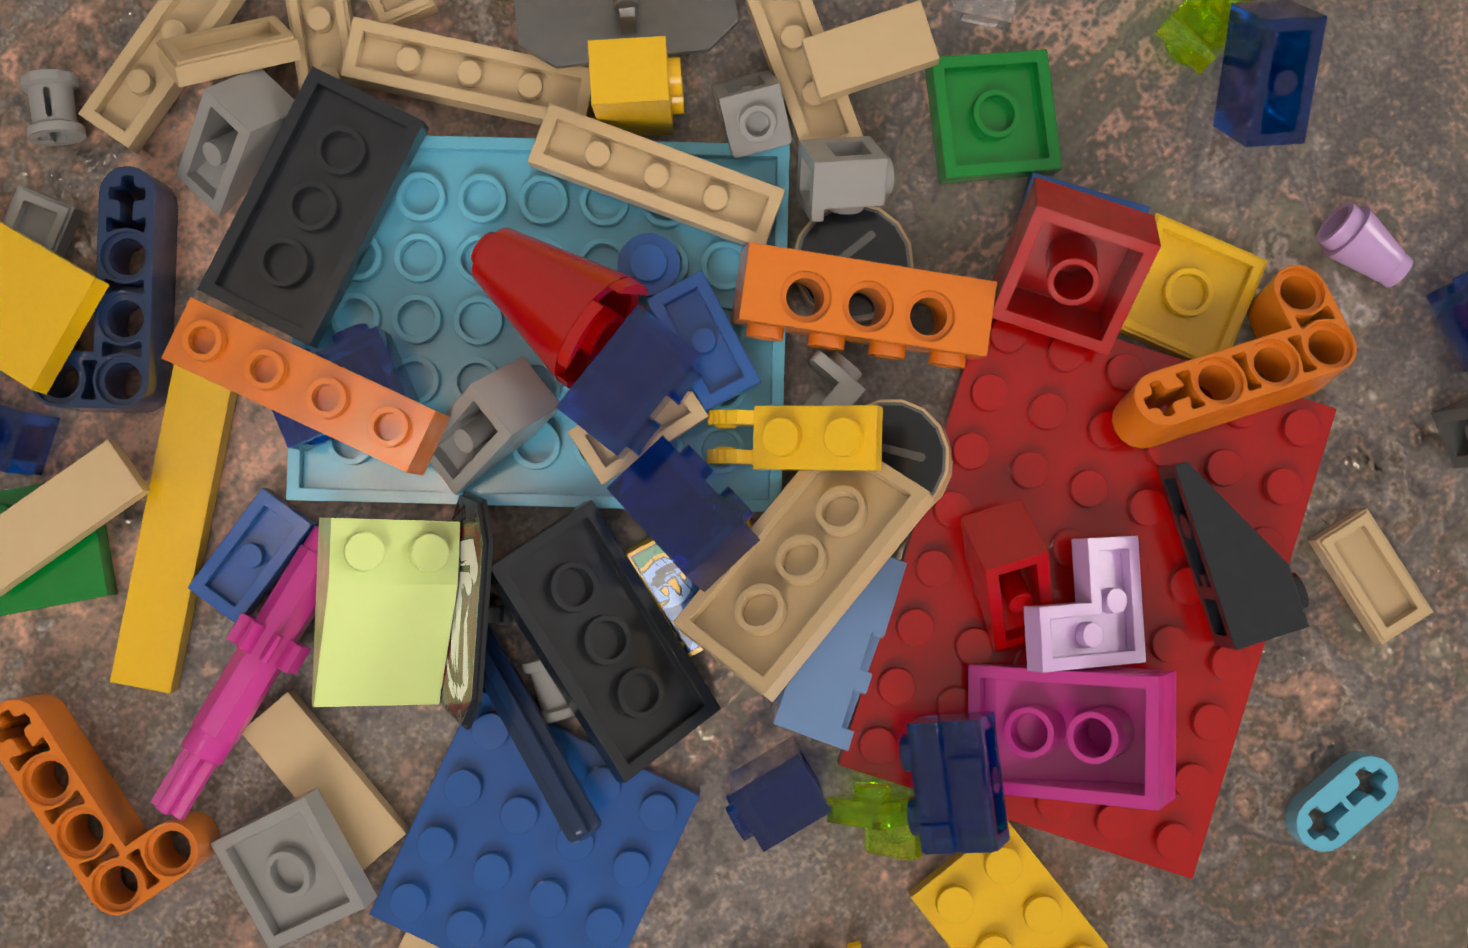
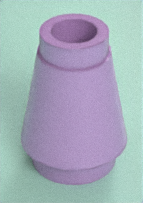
[1316,202,1413,287]

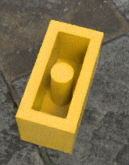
[588,36,685,136]

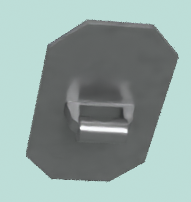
[514,0,739,69]

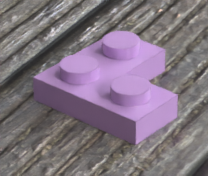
[1023,536,1146,673]

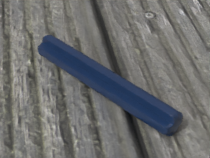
[483,623,601,843]

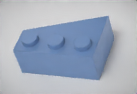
[770,557,907,751]

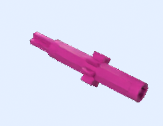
[150,525,319,820]

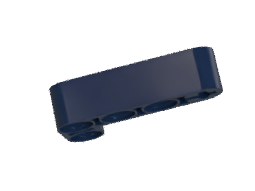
[32,166,178,413]

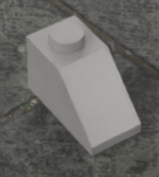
[176,69,294,216]
[430,356,562,495]

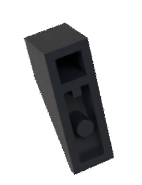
[1157,462,1310,650]

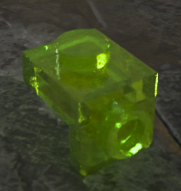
[1155,0,1261,75]
[827,782,923,861]

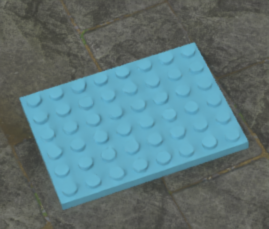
[286,135,790,512]

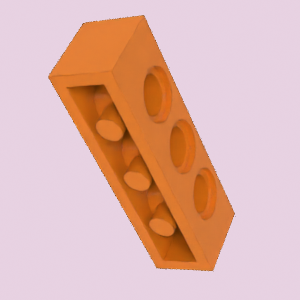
[731,242,997,369]
[161,297,451,475]

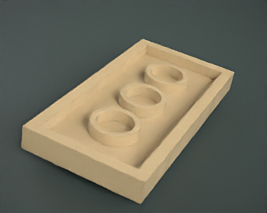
[672,462,934,703]

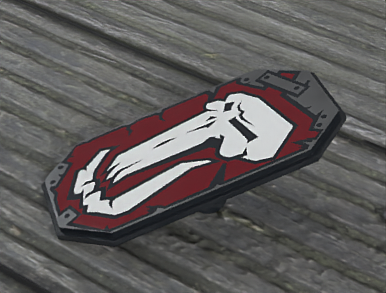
[442,491,514,730]

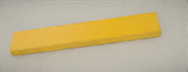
[110,364,237,693]

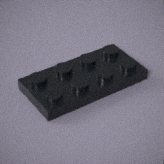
[197,66,429,349]
[491,500,721,783]

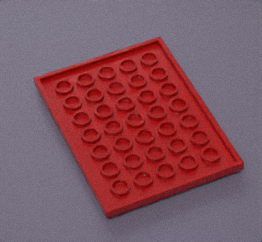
[837,318,1337,879]

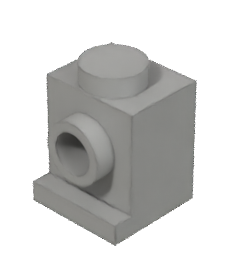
[796,136,894,222]

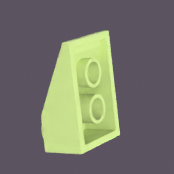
[312,517,460,707]

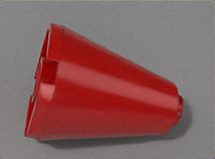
[471,228,649,391]

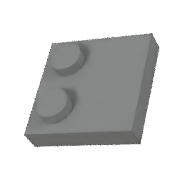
[210,788,378,948]

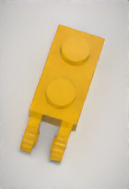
[706,405,883,471]

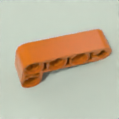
[1112,265,1357,449]
[0,693,220,915]

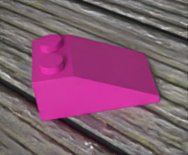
[967,664,1176,811]

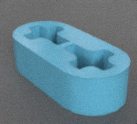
[1285,751,1399,852]

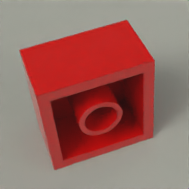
[992,177,1161,355]

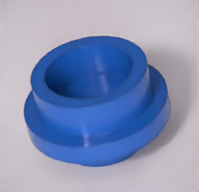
[618,233,680,297]

